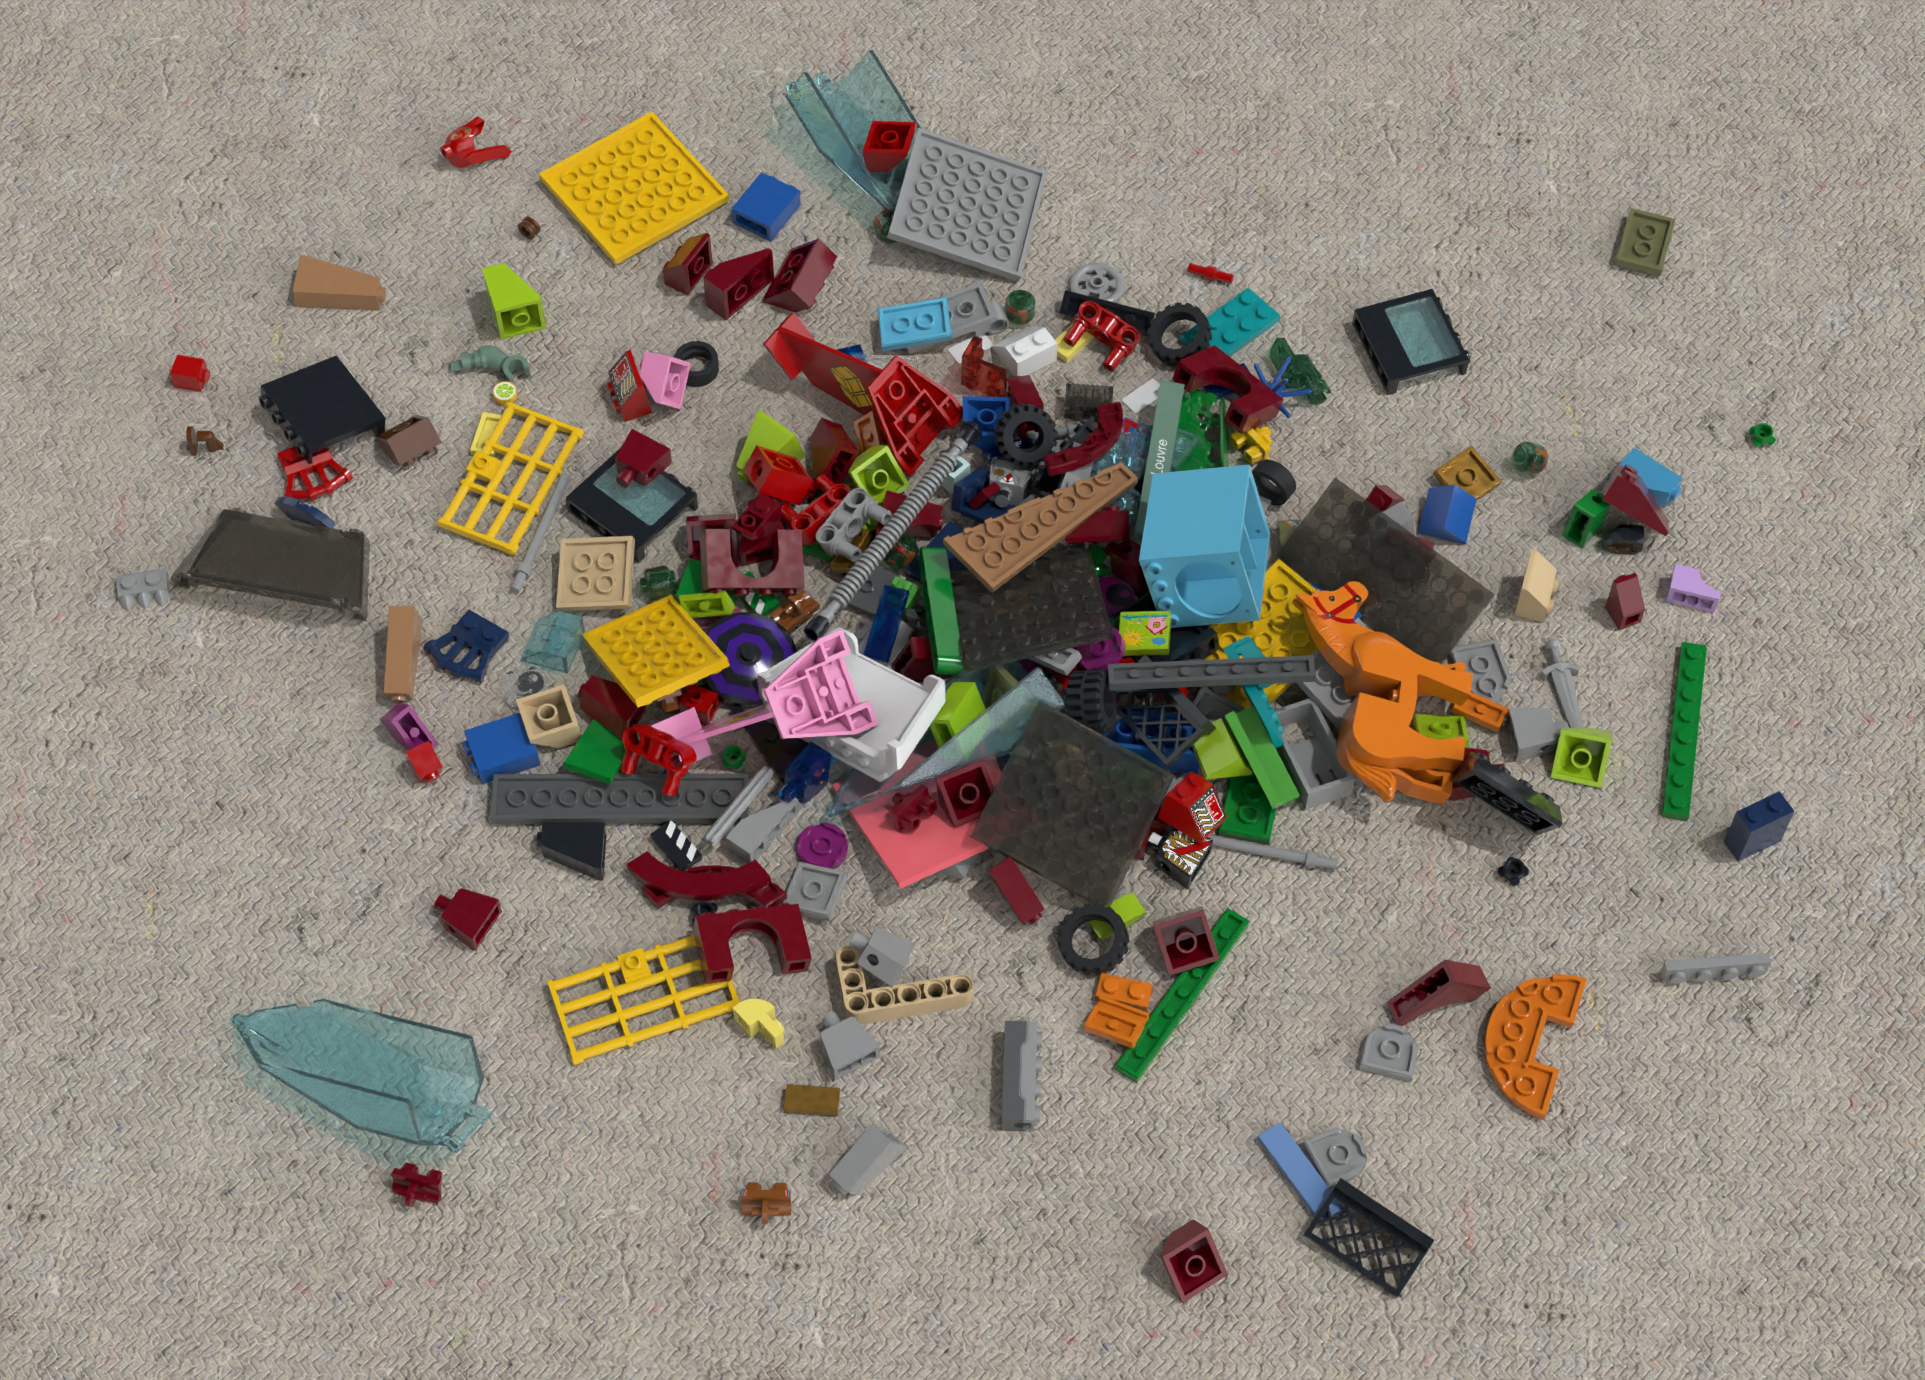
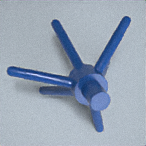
[1254,357,1312,418]

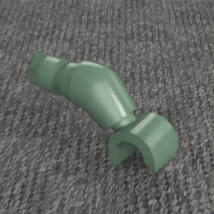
[450,345,531,383]

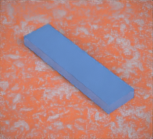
[1258,1122,1344,1225]

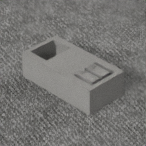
[1275,698,1355,810]

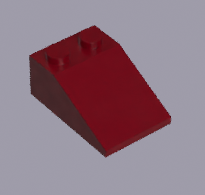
[703,248,774,321]
[1602,464,1669,536]

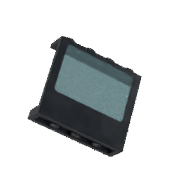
[1352,289,1470,395]
[566,449,698,563]

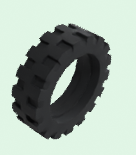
[1147,303,1212,366]
[1057,903,1129,976]

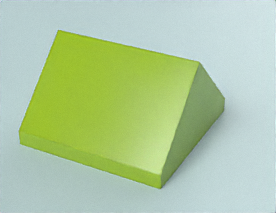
[1189,718,1252,780]

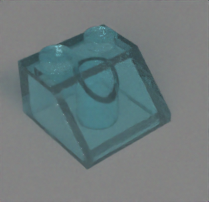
[521,611,585,673]

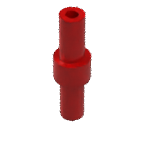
[1187,263,1234,284]

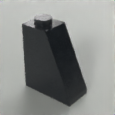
[537,822,607,880]

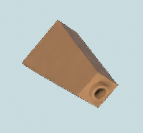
[292,255,386,311]
[384,606,422,703]

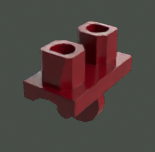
[891,784,937,833]
[391,1162,442,1207]

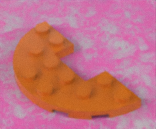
[1484,974,1587,1120]

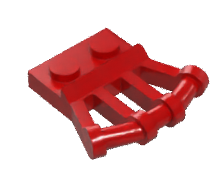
[277,446,353,501]

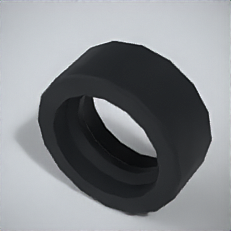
[674,341,719,387]
[1252,459,1296,506]

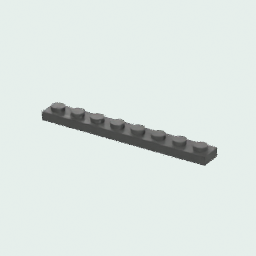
[1108,655,1315,691]

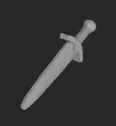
[1540,639,1583,728]

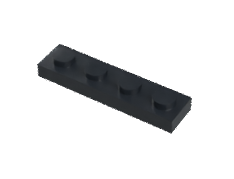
[1059,290,1156,336]

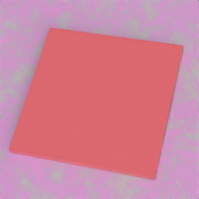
[832,739,1039,889]

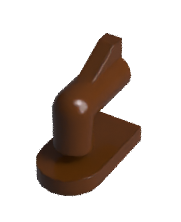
[186,426,224,456]

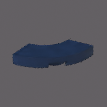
[274,497,336,533]

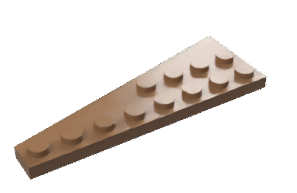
[943,462,1138,593]

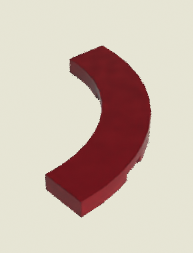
[1044,402,1123,476]
[626,851,771,901]
[641,865,787,909]

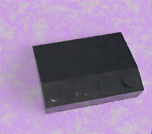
[1451,752,1563,835]

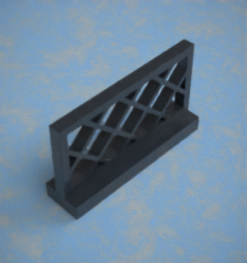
[1116,655,1216,768]
[1303,1178,1434,1298]

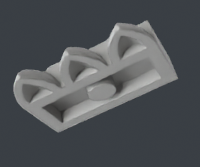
[116,568,169,612]

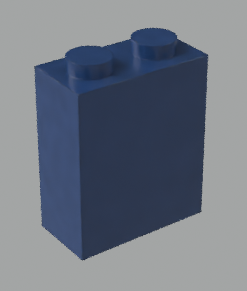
[1724,791,1794,862]

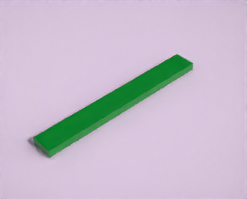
[1114,908,1250,1083]

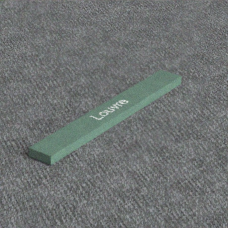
[1134,380,1184,539]

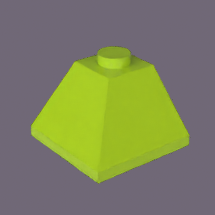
[849,445,910,506]
[1551,727,1612,788]

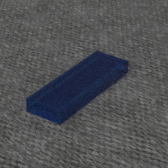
[863,585,910,664]

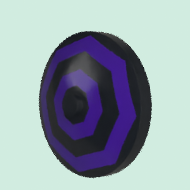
[701,612,797,708]

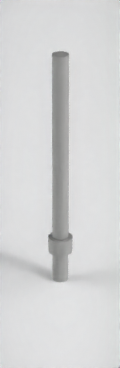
[510,473,571,593]
[1209,835,1338,870]

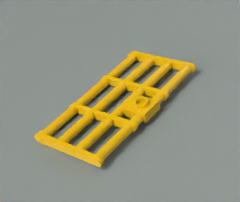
[436,402,584,556]
[547,935,740,1066]

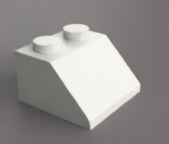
[992,326,1058,377]

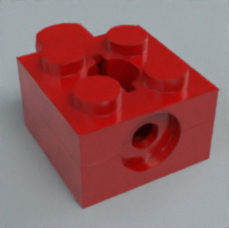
[744,445,820,505]

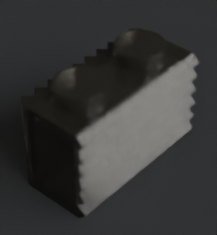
[1064,383,1114,423]

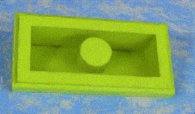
[678,591,735,618]

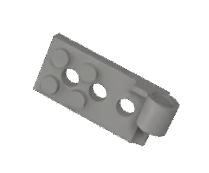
[907,282,1009,355]

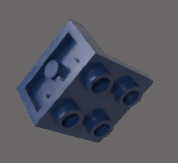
[951,467,1016,524]

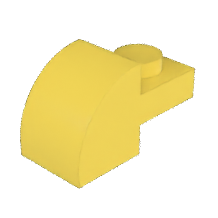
[733,999,785,1049]

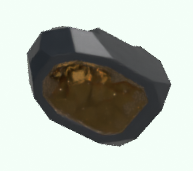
[1603,524,1644,555]

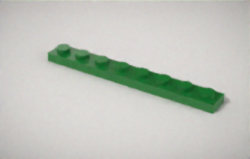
[1662,642,1707,821]

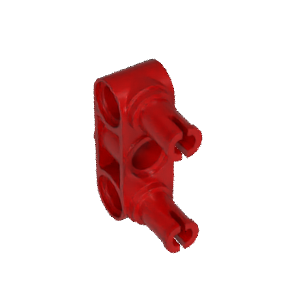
[1063,301,1139,372]
[781,474,850,546]
[619,724,697,796]

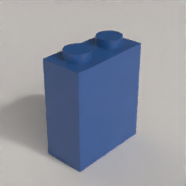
[731,172,801,241]
[462,713,540,784]

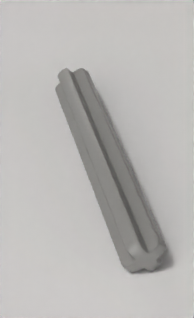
[704,765,773,847]

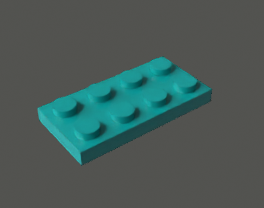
[1180,288,1280,357]

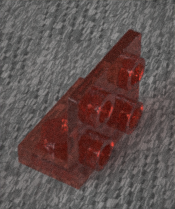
[961,336,1007,397]

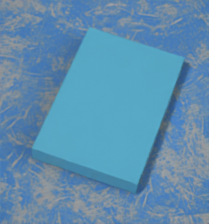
[878,297,952,352]

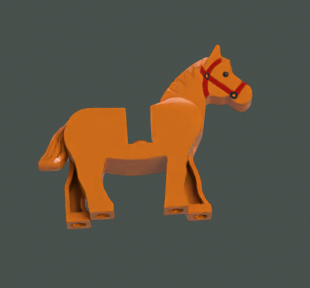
[1292,581,1473,805]

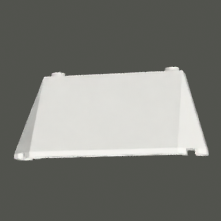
[757,627,946,782]

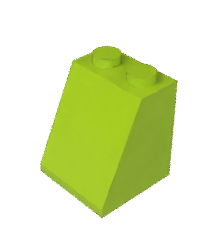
[482,263,546,340]

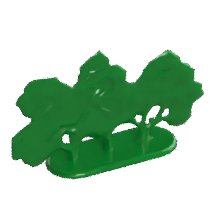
[1170,389,1229,472]

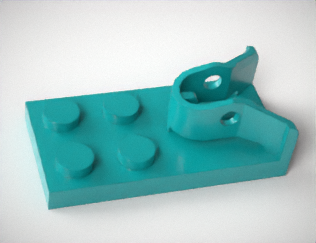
[1223,636,1285,748]

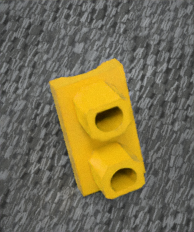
[1230,426,1273,465]

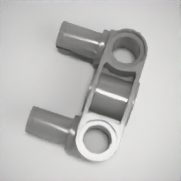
[816,488,893,563]

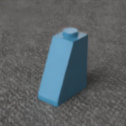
[1605,448,1683,507]

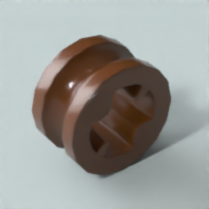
[517,216,541,240]

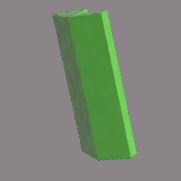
[1225,705,1300,810]

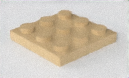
[556,536,635,611]

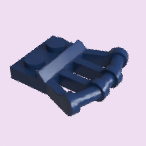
[423,609,509,683]

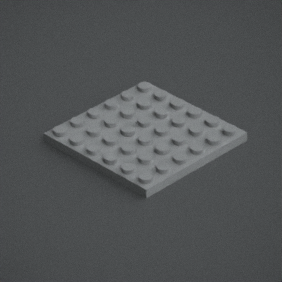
[887,128,1047,282]

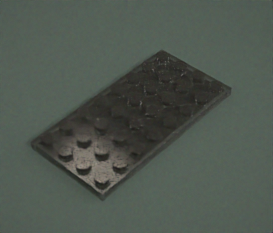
[1276,477,1495,664]

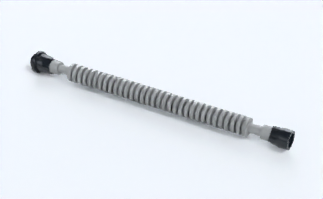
[803,421,982,641]

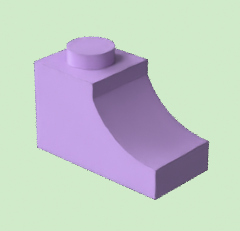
[1666,564,1721,613]

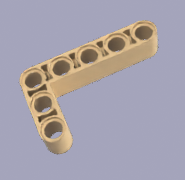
[836,945,973,1024]

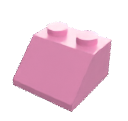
[640,351,691,409]

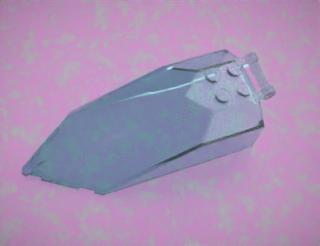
[785,50,922,214]
[826,638,1067,818]
[231,999,490,1153]

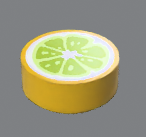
[493,381,517,405]

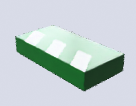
[739,571,780,616]

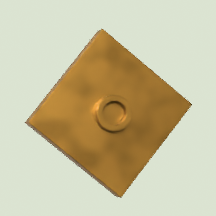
[1433,446,1502,501]

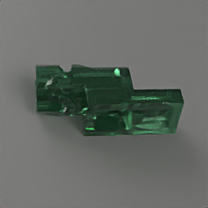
[1267,338,1331,405]

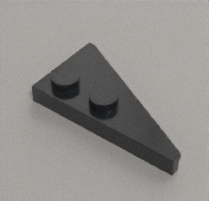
[732,705,811,784]

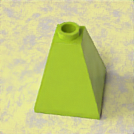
[736,410,805,484]

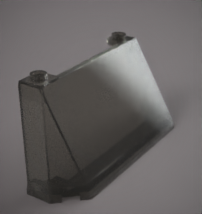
[171,508,370,621]

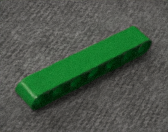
[919,547,963,675]

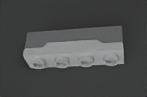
[1001,1021,1042,1132]

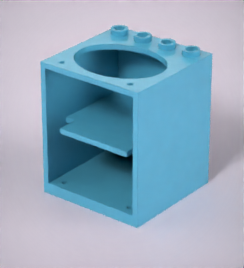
[1139,465,1270,628]

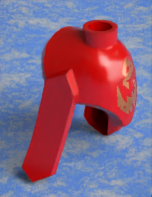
[440,116,512,168]

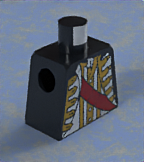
[1147,827,1213,889]

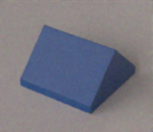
[962,396,1011,453]
[1418,484,1477,545]

